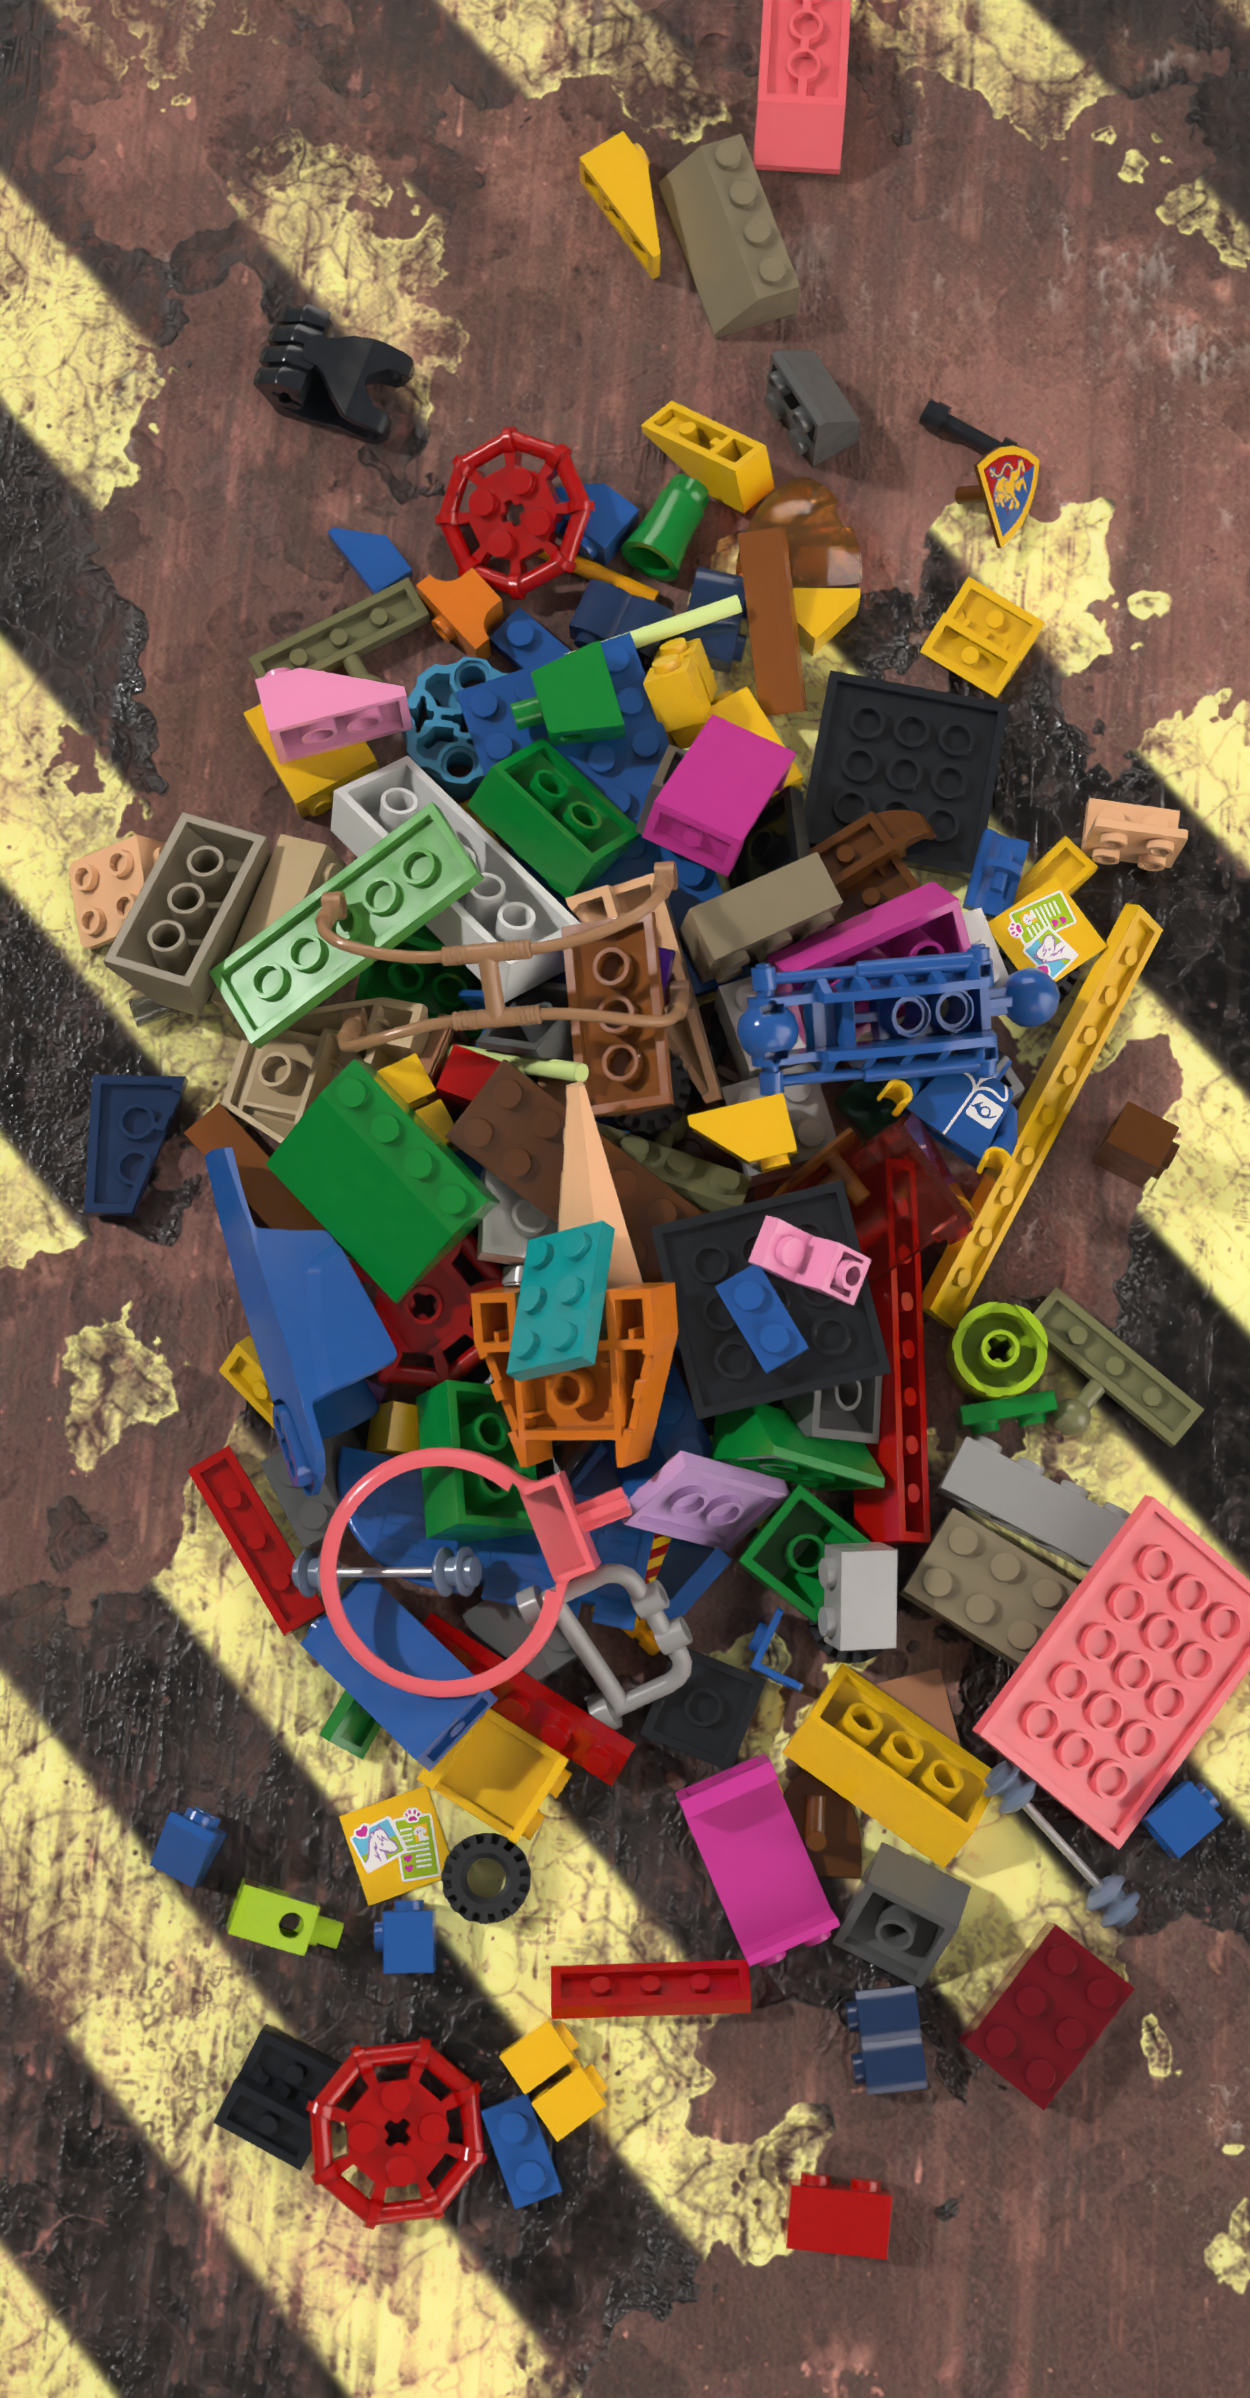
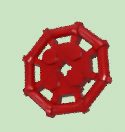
[435,426,595,600]
[347,1231,504,1387]
[306,2037,488,2230]

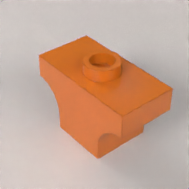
[416,568,503,659]

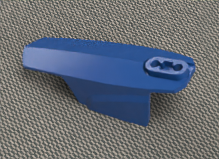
[204,1146,397,1497]

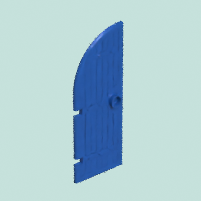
[337,1446,655,1631]

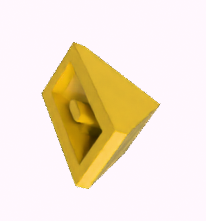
[793,588,860,656]
[366,1401,420,1457]

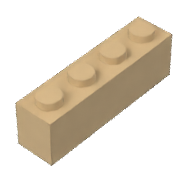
[211,834,346,1019]

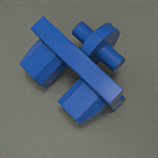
[962,828,1030,918]

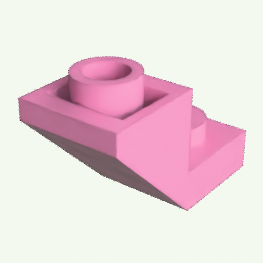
[748,1215,872,1306]

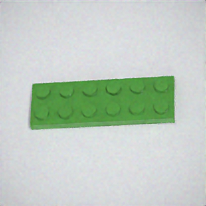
[209,802,485,1049]

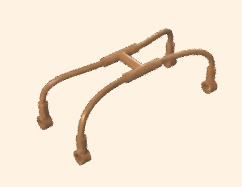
[315,860,693,1053]

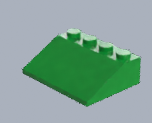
[266,1059,500,1303]

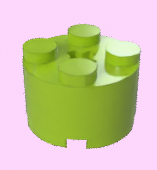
[945,1302,1048,1403]

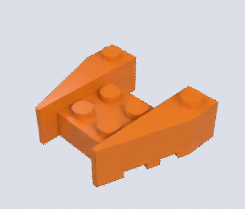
[471,1282,678,1467]

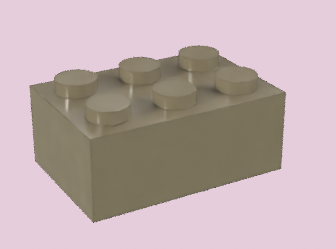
[678,851,843,984]
[898,1508,1078,1669]

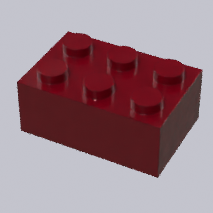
[957,1922,1135,2110]

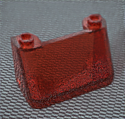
[798,1111,976,1286]

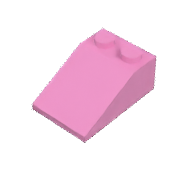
[255,667,413,764]

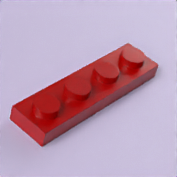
[187,1445,326,1637]
[551,1960,751,2019]

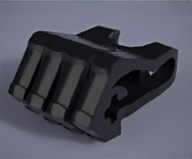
[253,304,415,444]

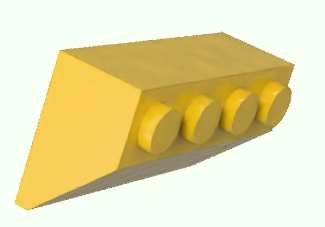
[782,1663,992,1869]

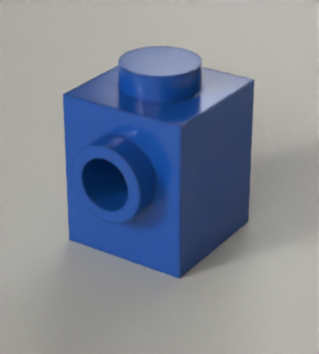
[374,1900,436,1974]

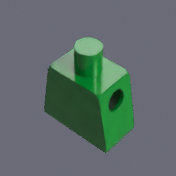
[510,640,626,746]

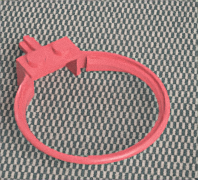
[319,1447,633,1698]

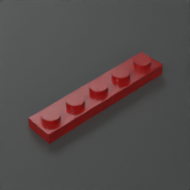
[422,1612,636,1786]

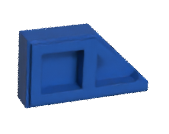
[328,528,413,595]

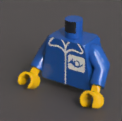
[877,1050,1018,1183]

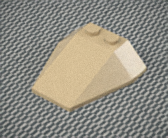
[221,997,430,1143]

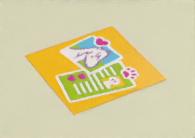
[988,877,1107,982]
[339,1785,450,1906]

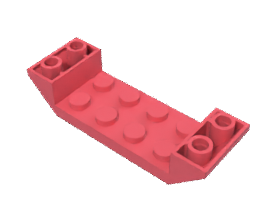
[753,0,851,174]

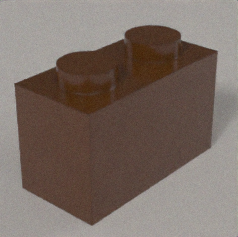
[1092,1101,1180,1188]

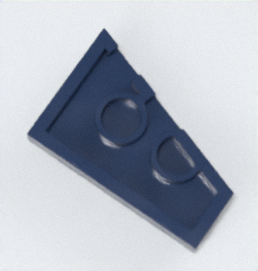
[84,1074,188,1217]

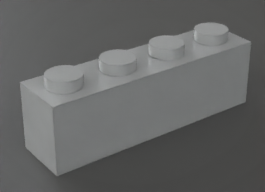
[936,1435,1131,1572]

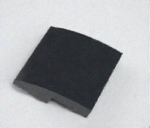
[213,2023,341,2171]

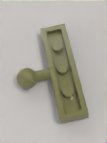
[248,577,430,683]
[595,1112,752,1212]
[1033,1287,1204,1448]

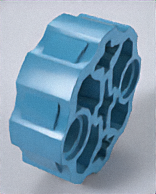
[401,657,510,799]

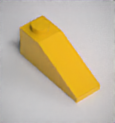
[579,131,661,280]
[641,401,775,513]

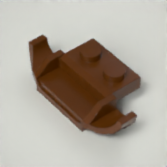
[810,810,937,926]

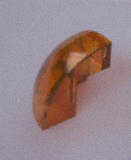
[735,476,862,587]

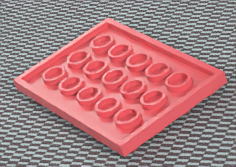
[972,1495,1250,1850]

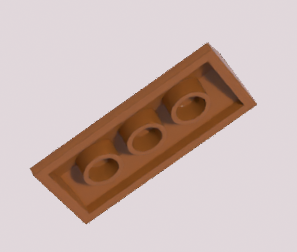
[561,911,674,1117]

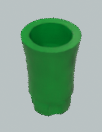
[622,474,709,582]

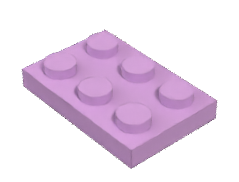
[622,1451,790,1552]

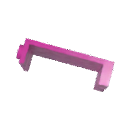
[642,714,796,877]
[675,1753,840,1967]

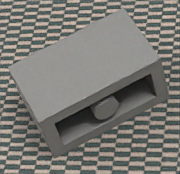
[818,1542,898,1651]

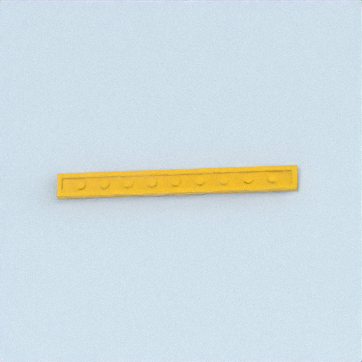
[922,903,1163,1330]

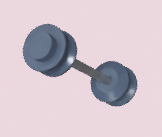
[292,1546,482,1598]
[983,1761,1140,1928]

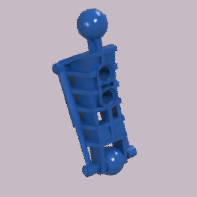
[737,944,1060,1097]

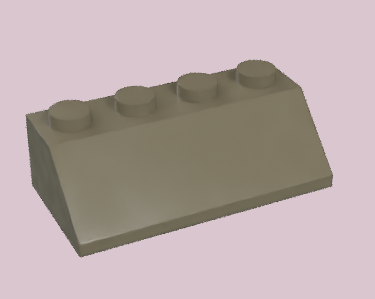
[658,134,800,339]
[103,812,272,1016]

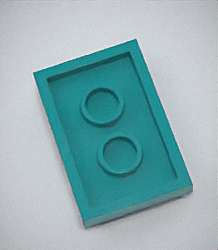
[506,1220,615,1382]

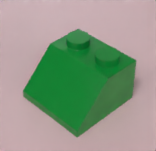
[734,1484,870,1623]

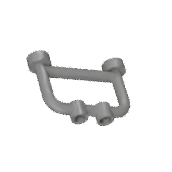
[516,1563,693,1730]

